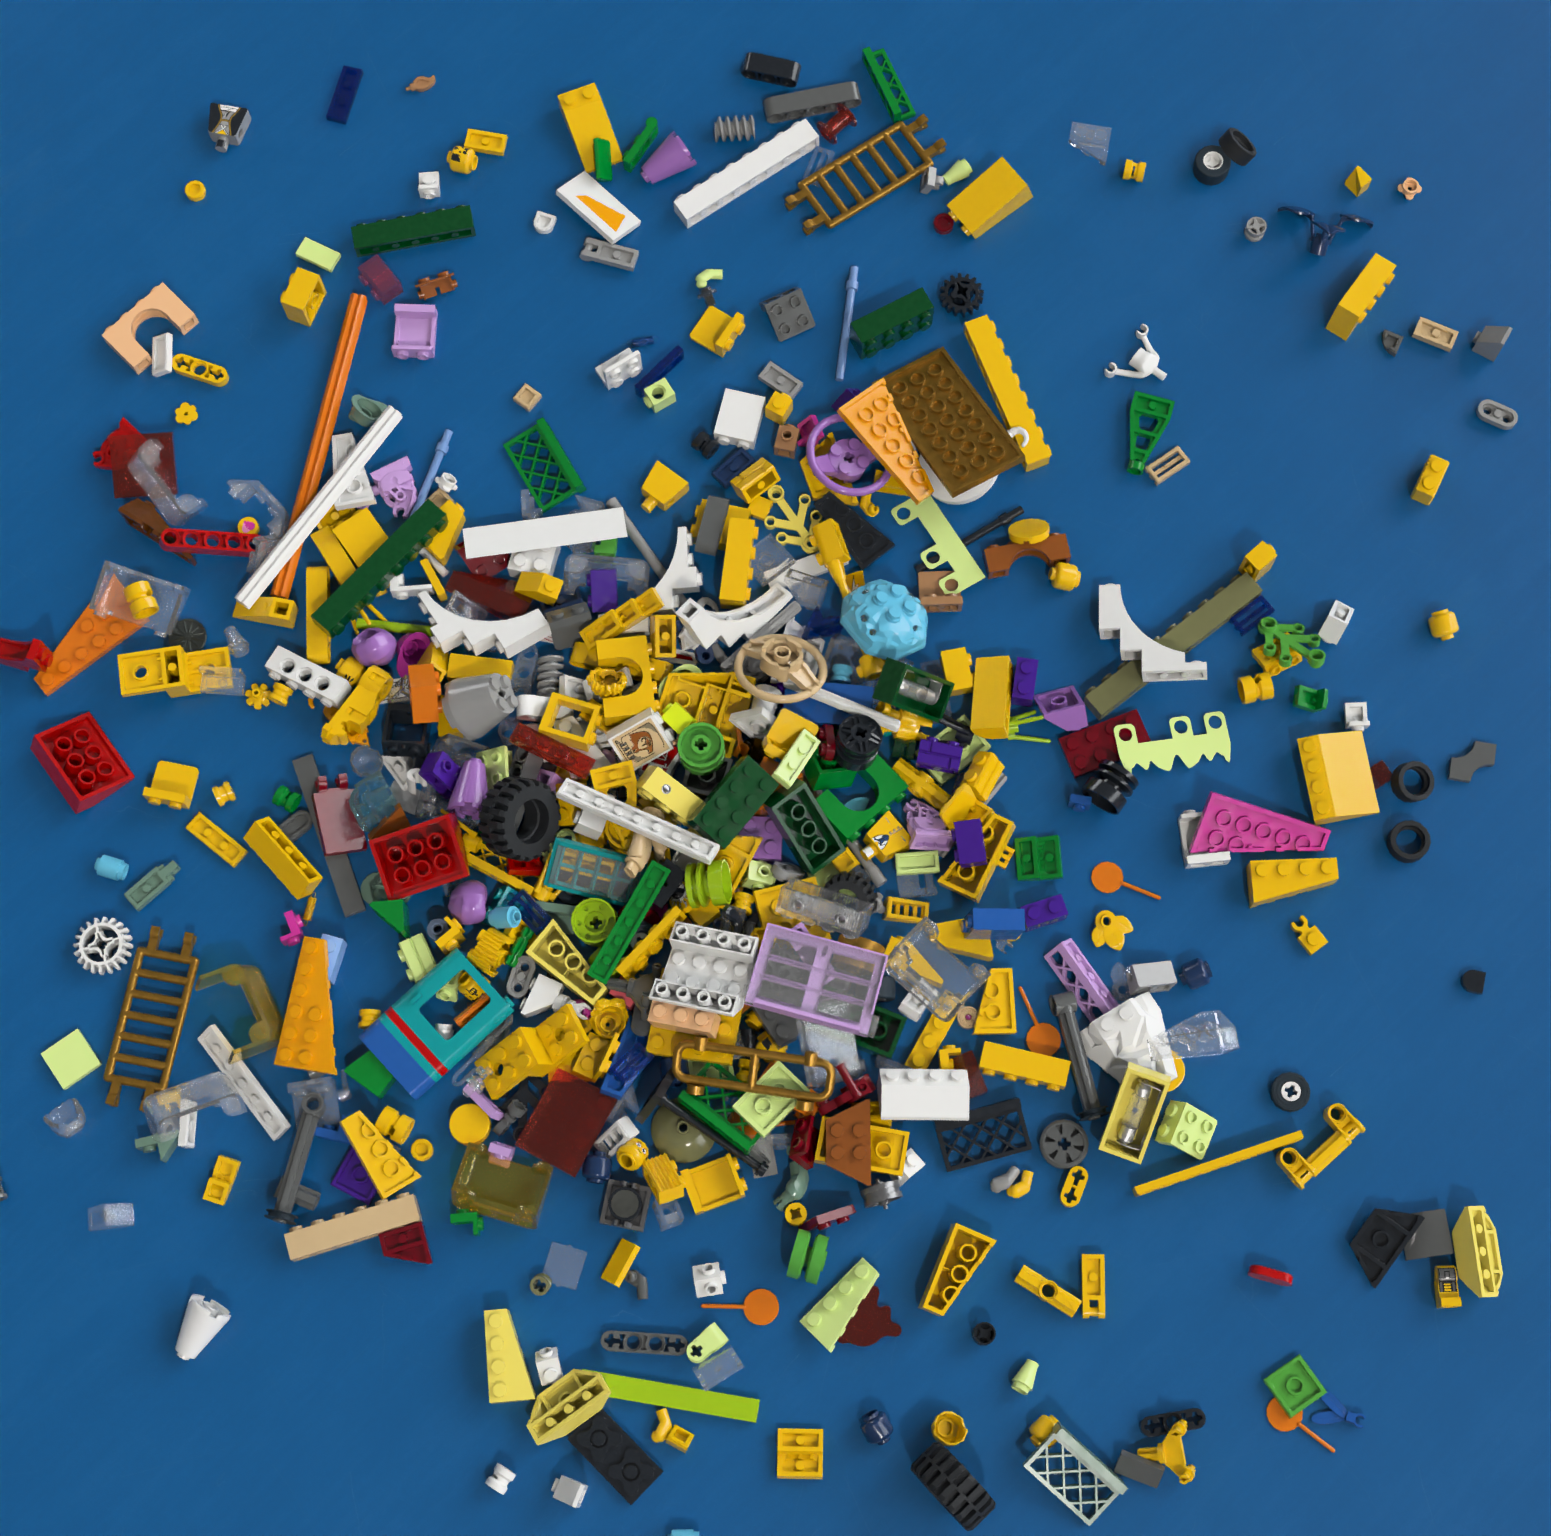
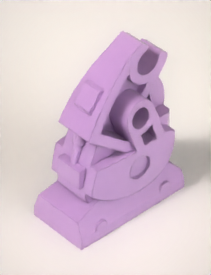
[370,456,418,519]
[903,798,953,851]

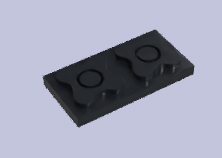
[568,1409,664,1505]

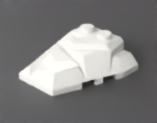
[1080,991,1178,1084]

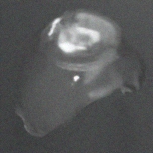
[43,1098,86,1138]

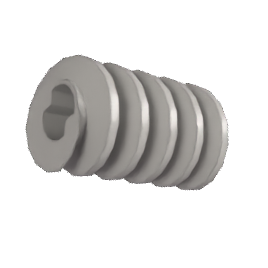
[714,115,755,142]
[536,655,564,697]

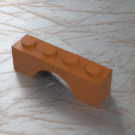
[983,533,1071,579]

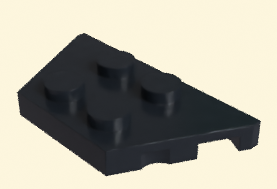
[1349,1208,1425,1289]

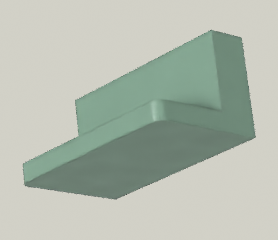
[532,900,576,935]

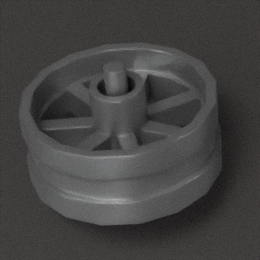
[860,1178,903,1210]

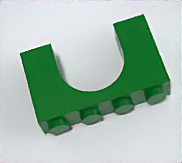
[816,754,909,846]

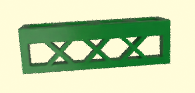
[862,46,916,124]

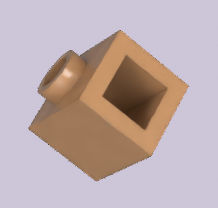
[774,424,800,459]

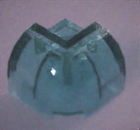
[348,771,398,832]

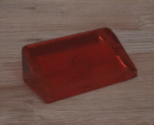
[952,1050,988,1099]

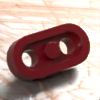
[816,723,836,761]

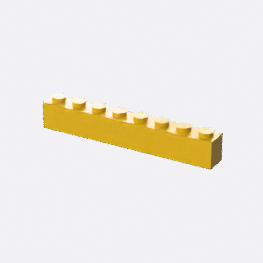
[963,315,1052,472]

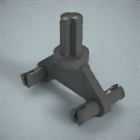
[607,963,662,1021]

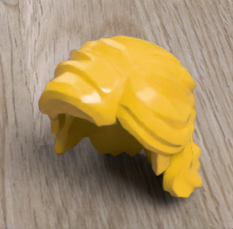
[586,667,627,698]

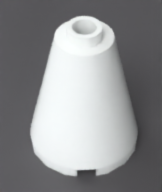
[175,1294,231,1360]

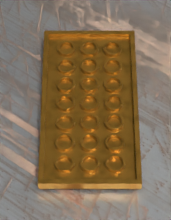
[872,347,1026,498]

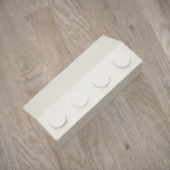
[877,1069,970,1121]

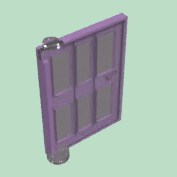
[741,923,889,1038]

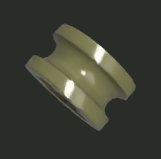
[530,1273,552,1296]

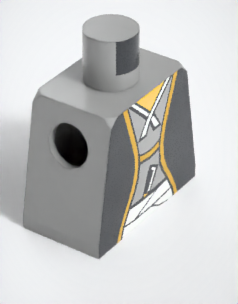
[208,103,252,153]

